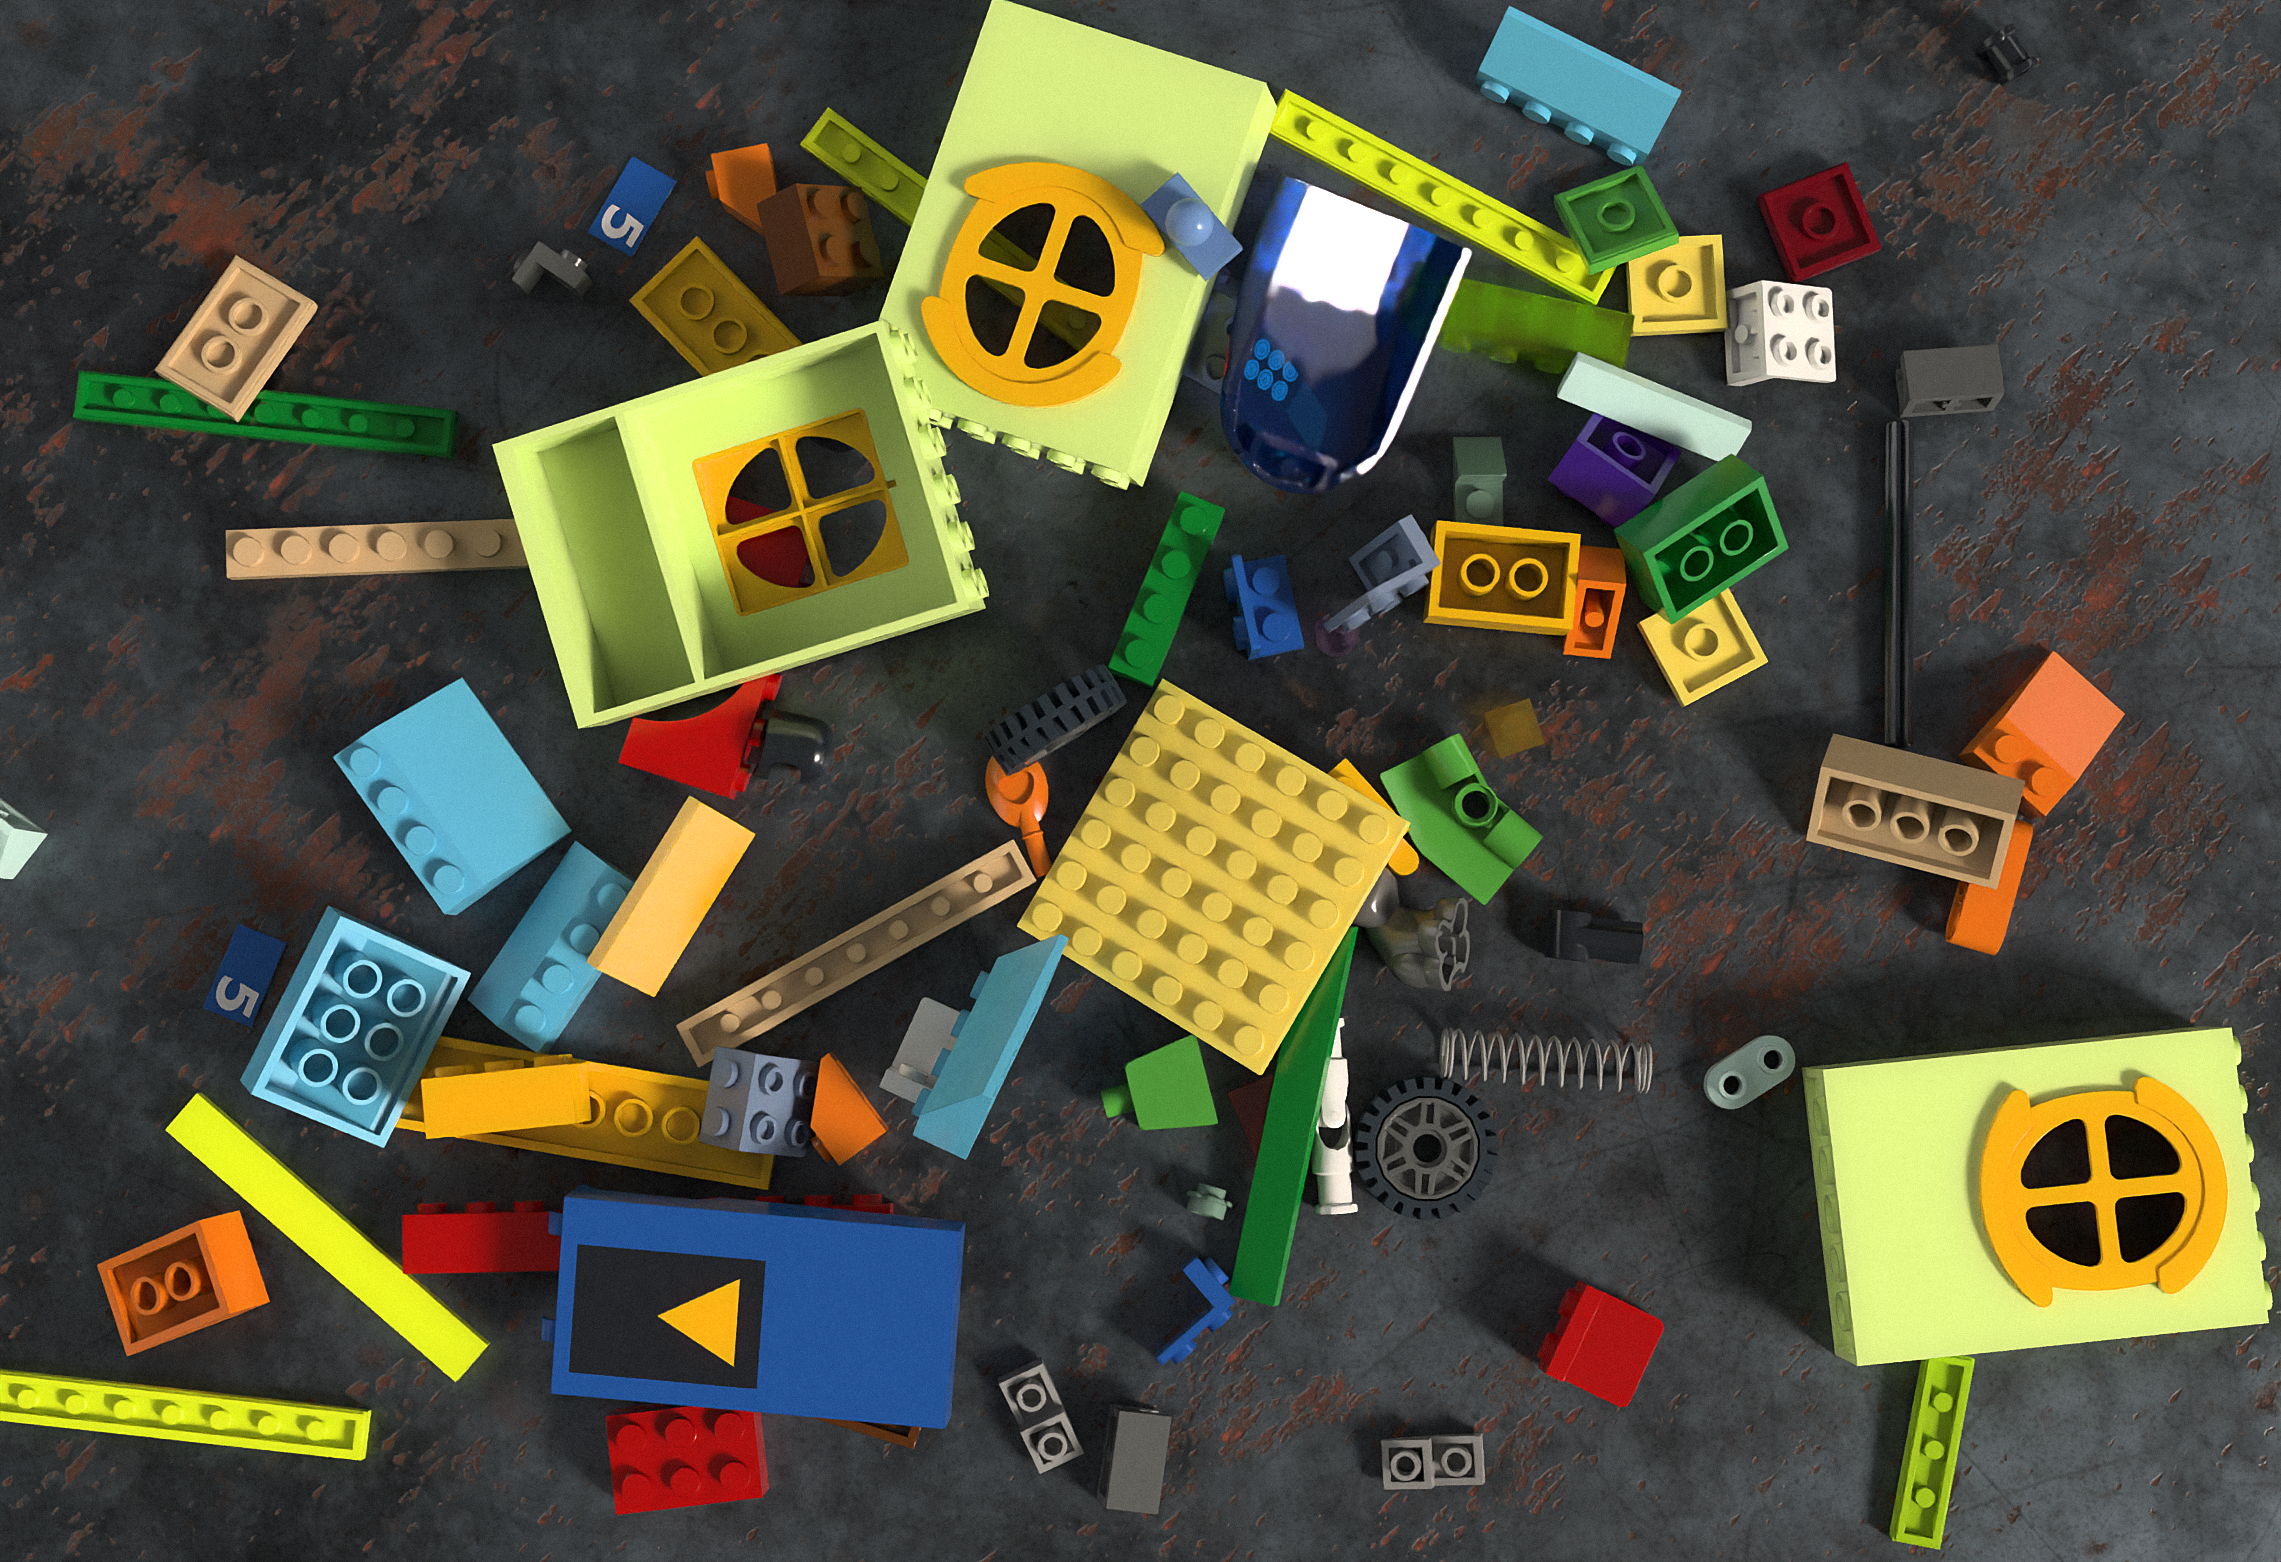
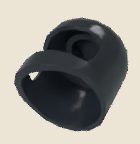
[752,709,835,785]

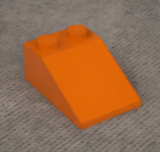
[1958,650,2125,819]
[97,1210,270,1356]

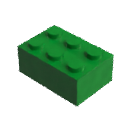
[1613,453,1789,625]

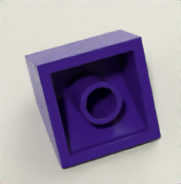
[1547,412,1682,528]

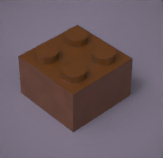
[756,183,885,297]

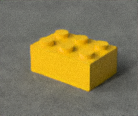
[1423,520,1581,636]
[421,1054,592,1139]

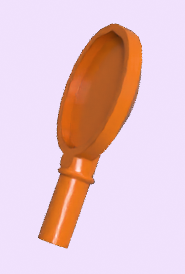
[985,755,1052,878]

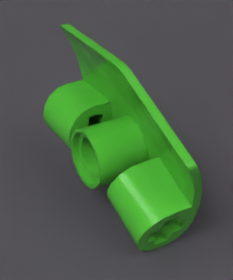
[1380,733,1543,905]

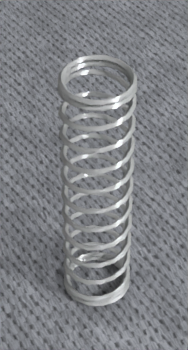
[1439,1027,1652,1094]

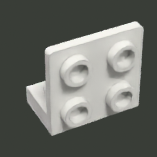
[1724,280,1836,386]
[879,997,960,1103]

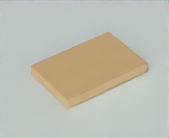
[155,255,318,422]

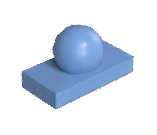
[1141,172,1243,282]

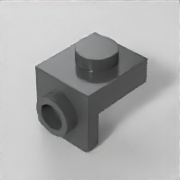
[512,241,594,298]

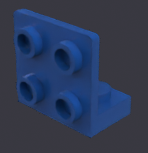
[1221,554,1304,660]

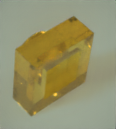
[1483,698,1545,759]

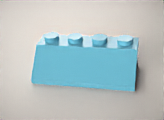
[1473,6,1682,166]
[467,840,636,1054]

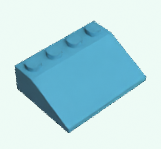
[333,677,573,915]
[240,905,471,1148]
[911,934,1069,1160]

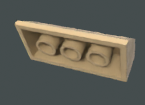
[1806,733,2026,890]

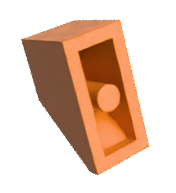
[706,143,779,237]
[1563,545,1626,659]
[810,1052,889,1166]

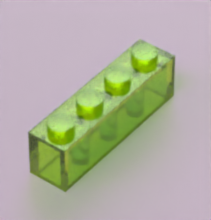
[1432,275,1635,373]

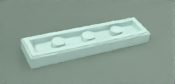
[1557,352,1752,462]

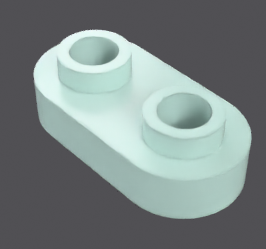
[1704,1035,1795,1109]

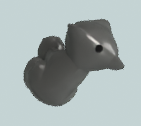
[1352,868,1470,991]

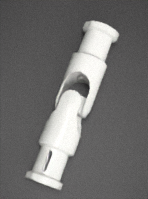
[1311,1018,1358,1215]

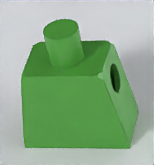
[1100,1034,1218,1131]

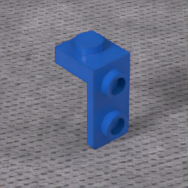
[1155,1254,1235,1366]

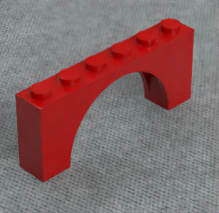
[618,496,826,800]

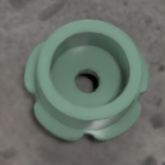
[1186,1183,1233,1221]

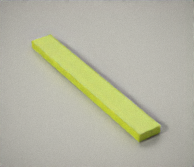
[1268,89,1617,308]
[800,107,1102,352]
[165,1092,490,1382]
[0,1369,371,1461]

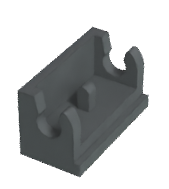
[1895,344,2005,418]
[1096,1403,1171,1514]

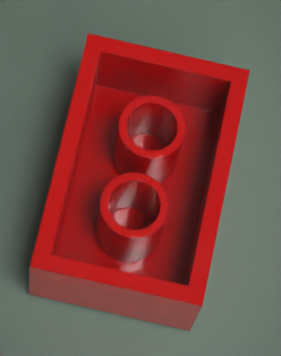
[606,1403,769,1515]

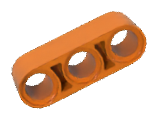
[1945,819,2033,956]

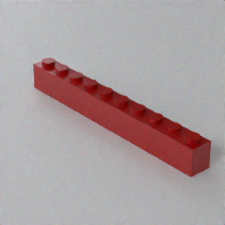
[402,1193,893,1274]

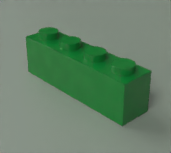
[1108,491,1225,691]

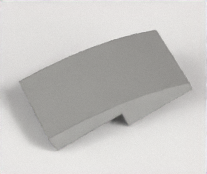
[998,1357,1084,1474]
[1381,1433,1485,1490]

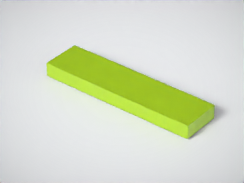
[1888,1355,1975,1550]

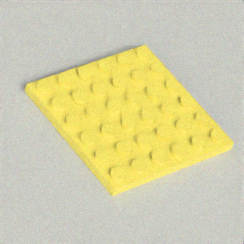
[1017,678,1411,1075]

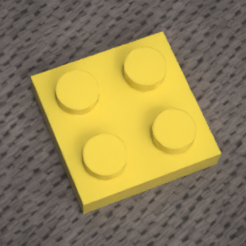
[1626,234,1728,336]
[1636,588,1768,708]

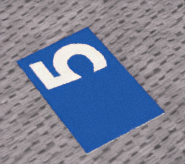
[587,156,677,257]
[203,924,287,1027]

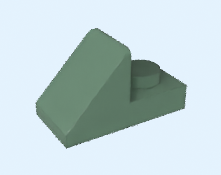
[1452,437,1507,527]

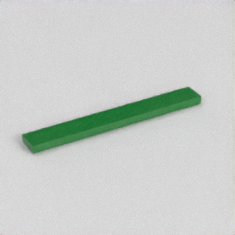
[73,370,459,459]
[1229,925,1358,1307]

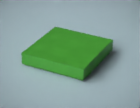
[1554,164,1679,275]

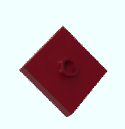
[1756,161,1882,284]

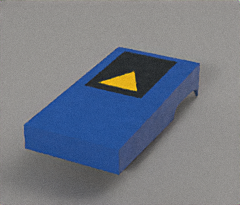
[541,1183,966,1429]

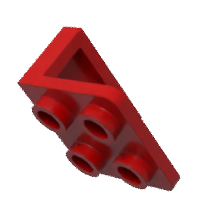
[1537,1280,1664,1407]

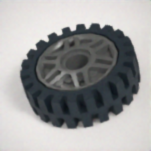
[984,664,1127,776]
[1354,1076,1498,1220]

